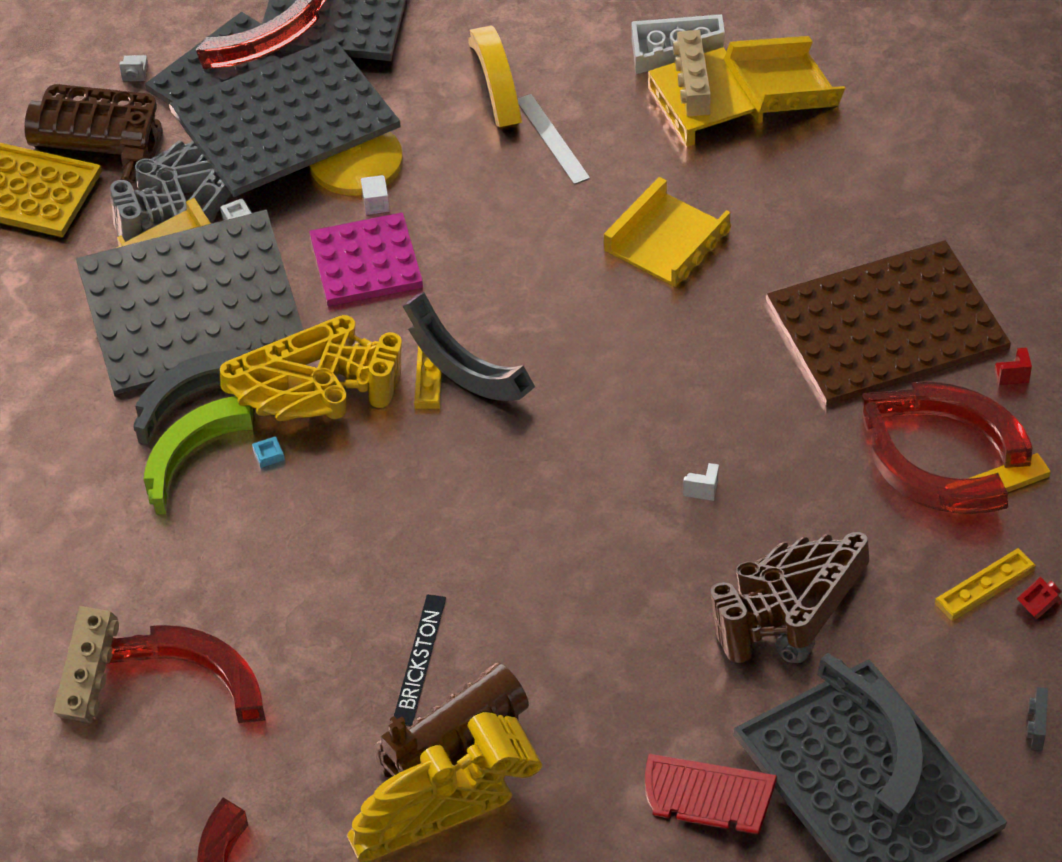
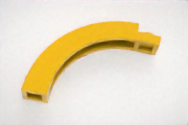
[468,26,522,127]

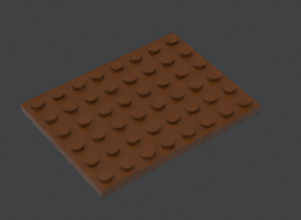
[766,240,1011,406]

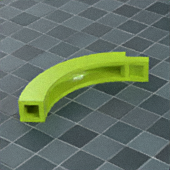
[143,396,254,515]

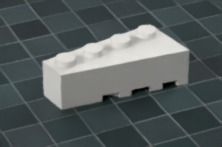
[631,14,725,74]

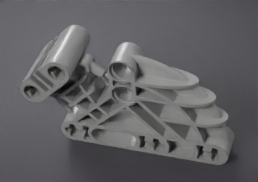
[110,141,231,242]

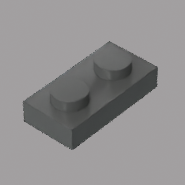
[1027,687,1048,751]

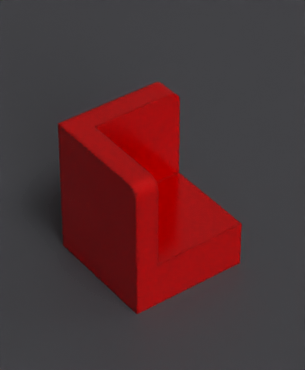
[995,347,1032,385]

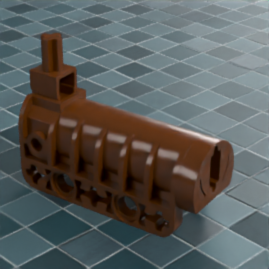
[24,84,163,184]
[374,663,529,777]

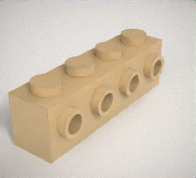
[673,30,711,116]
[53,606,119,723]

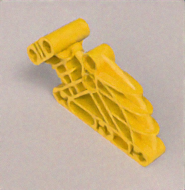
[220,315,402,421]
[347,712,542,862]

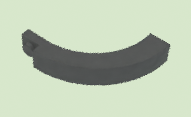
[403,292,535,401]
[134,349,253,445]

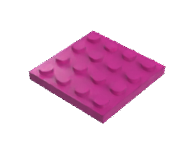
[309,212,423,306]

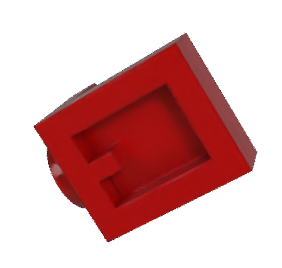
[1016,577,1062,620]

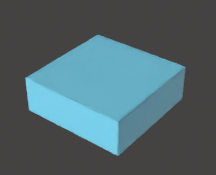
[252,436,285,468]

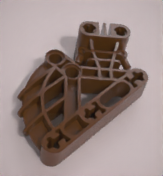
[710,532,870,663]

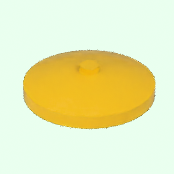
[310,132,403,196]

